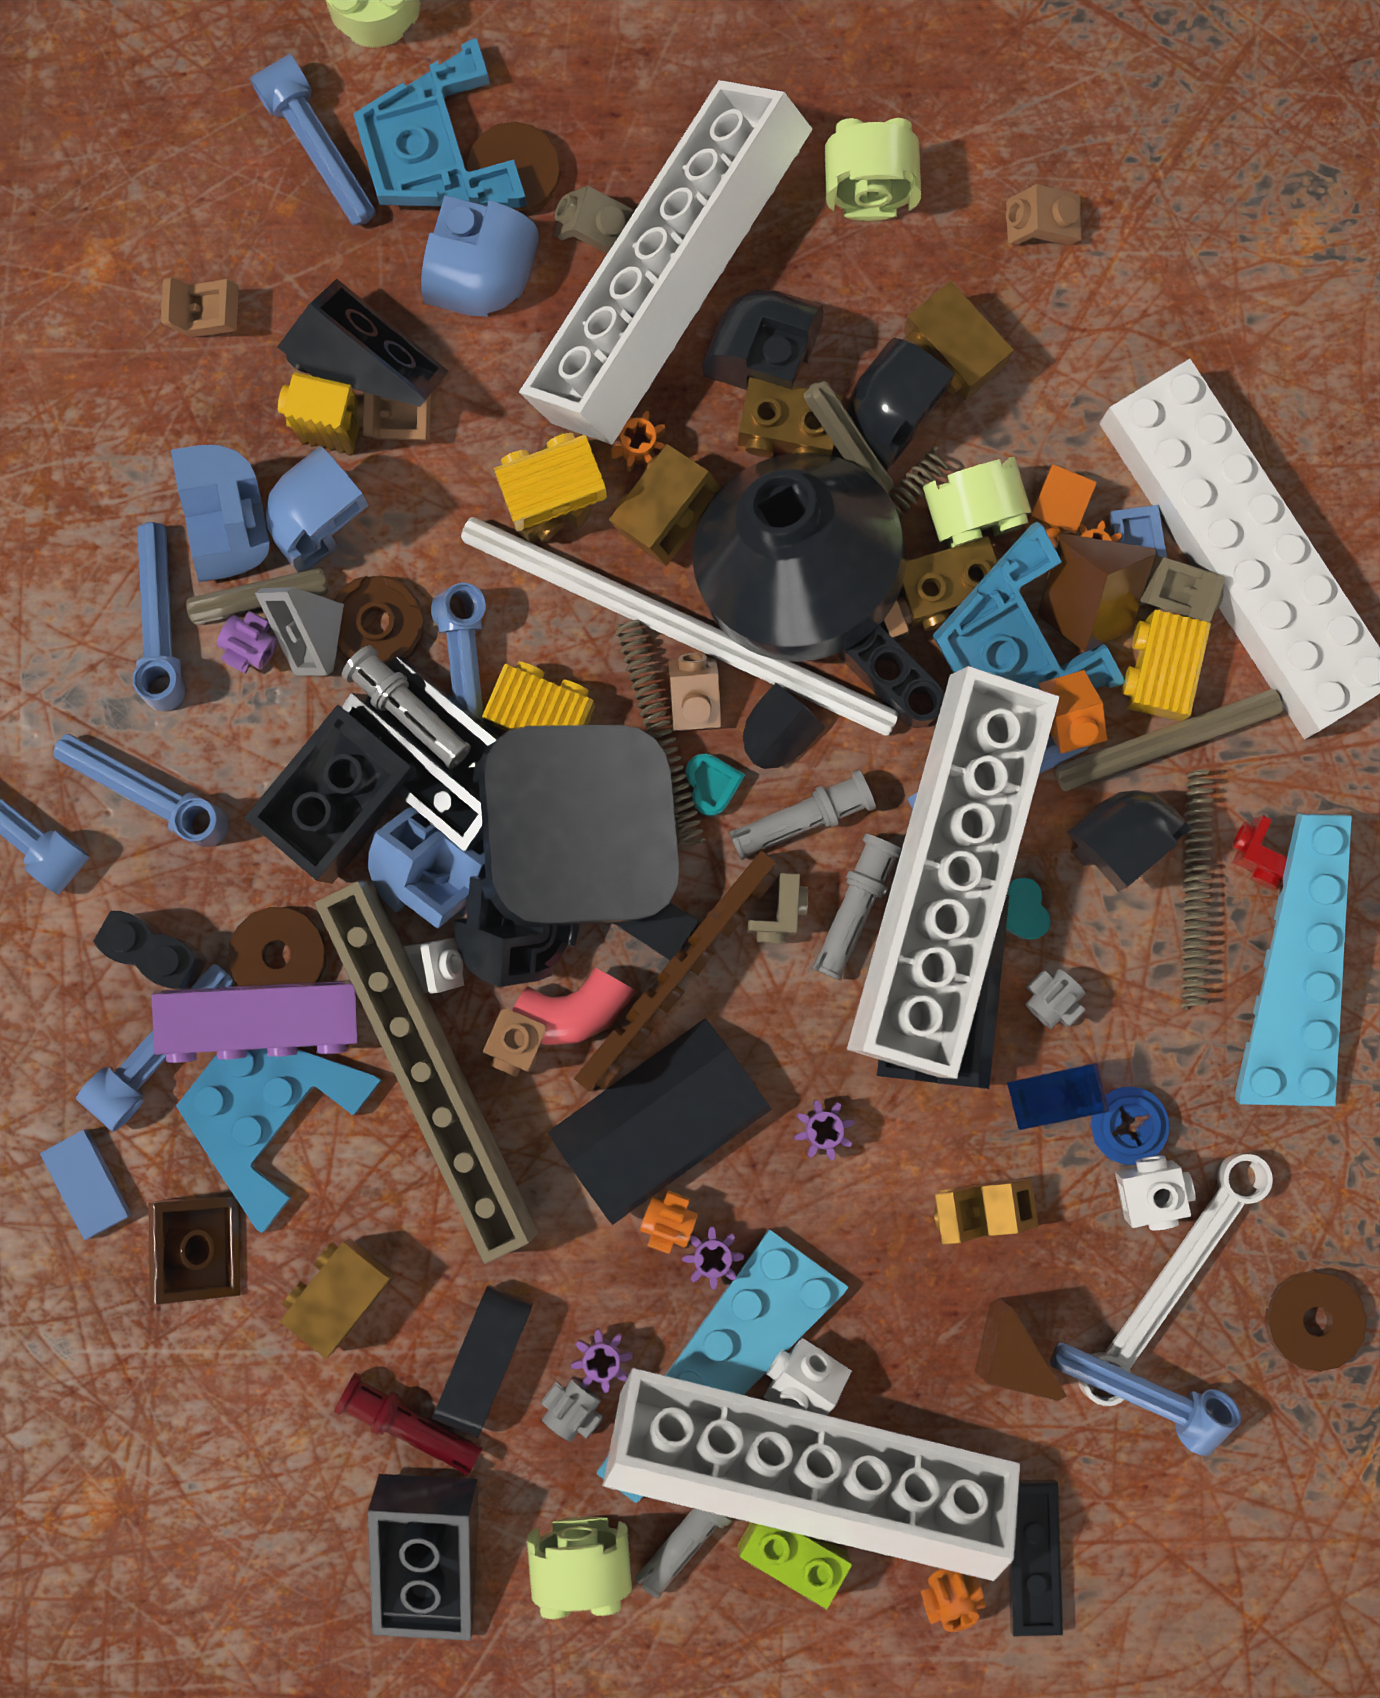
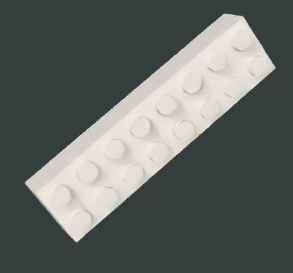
[519,80,813,445]
[1099,359,1380,739]
[847,666,1059,1079]
[603,1368,1020,1581]

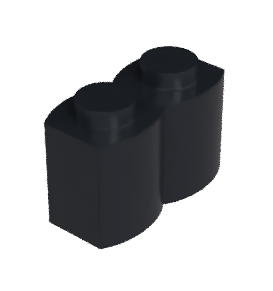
[93,911,208,990]

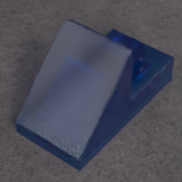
[1007,1063,1109,1130]

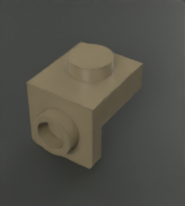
[553,185,635,254]
[1140,555,1225,623]
[747,873,808,944]

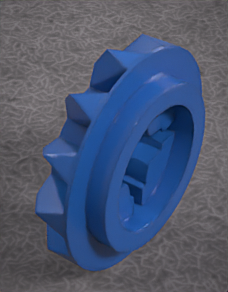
[1089,1087,1169,1165]

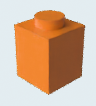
[1024,464,1097,546]
[1038,670,1107,754]

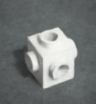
[1115,1155,1195,1230]
[764,1338,852,1416]

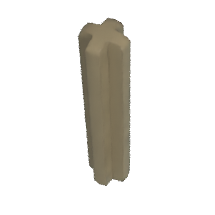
[804,381,894,494]
[186,568,328,625]

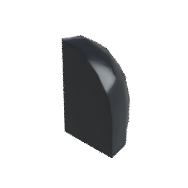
[743,682,825,769]

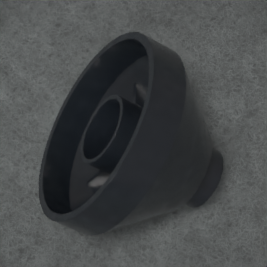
[693,453,906,661]

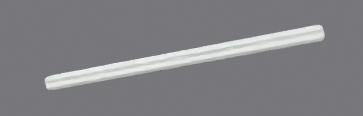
[461,517,898,735]

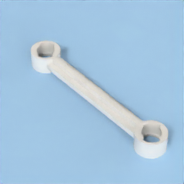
[1078,1153,1273,1406]

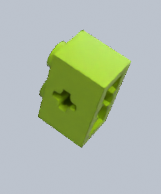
[738,1522,852,1609]

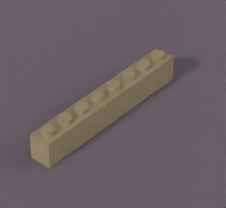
[314,881,539,1264]

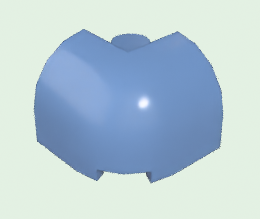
[421,195,540,317]
[171,445,270,582]
[265,446,369,572]
[368,807,486,928]

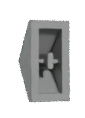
[255,587,344,676]

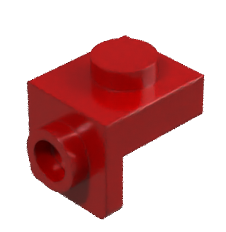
[1232,815,1287,890]

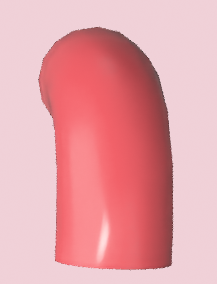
[512,967,636,1045]

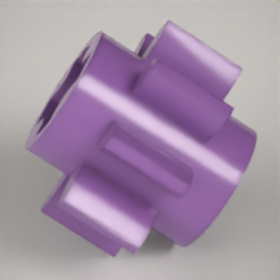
[217,611,278,674]
[794,1100,854,1160]
[682,1226,744,1290]
[571,1328,633,1393]

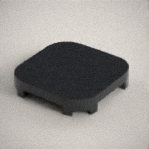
[473,725,679,928]

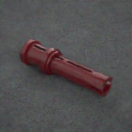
[333,1372,483,1476]

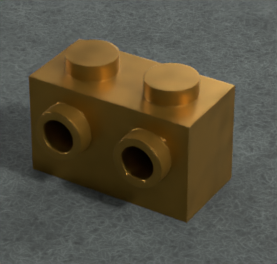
[903,280,1014,401]
[737,377,843,457]
[609,444,721,566]
[899,536,997,631]
[279,1238,395,1359]

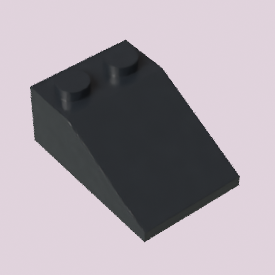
[277,279,449,407]
[244,705,413,884]
[368,1474,478,1641]

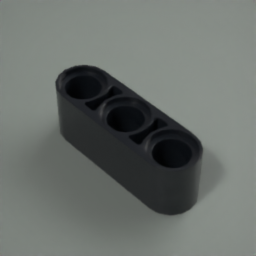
[836,625,944,728]
[432,1284,534,1438]

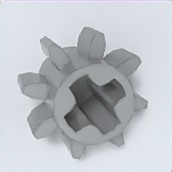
[1025,969,1086,1029]
[541,1378,602,1442]

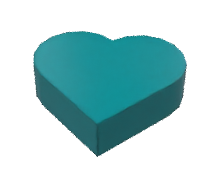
[686,754,745,817]
[1006,877,1051,940]

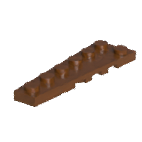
[574,851,777,1092]

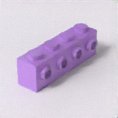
[152,980,357,1062]

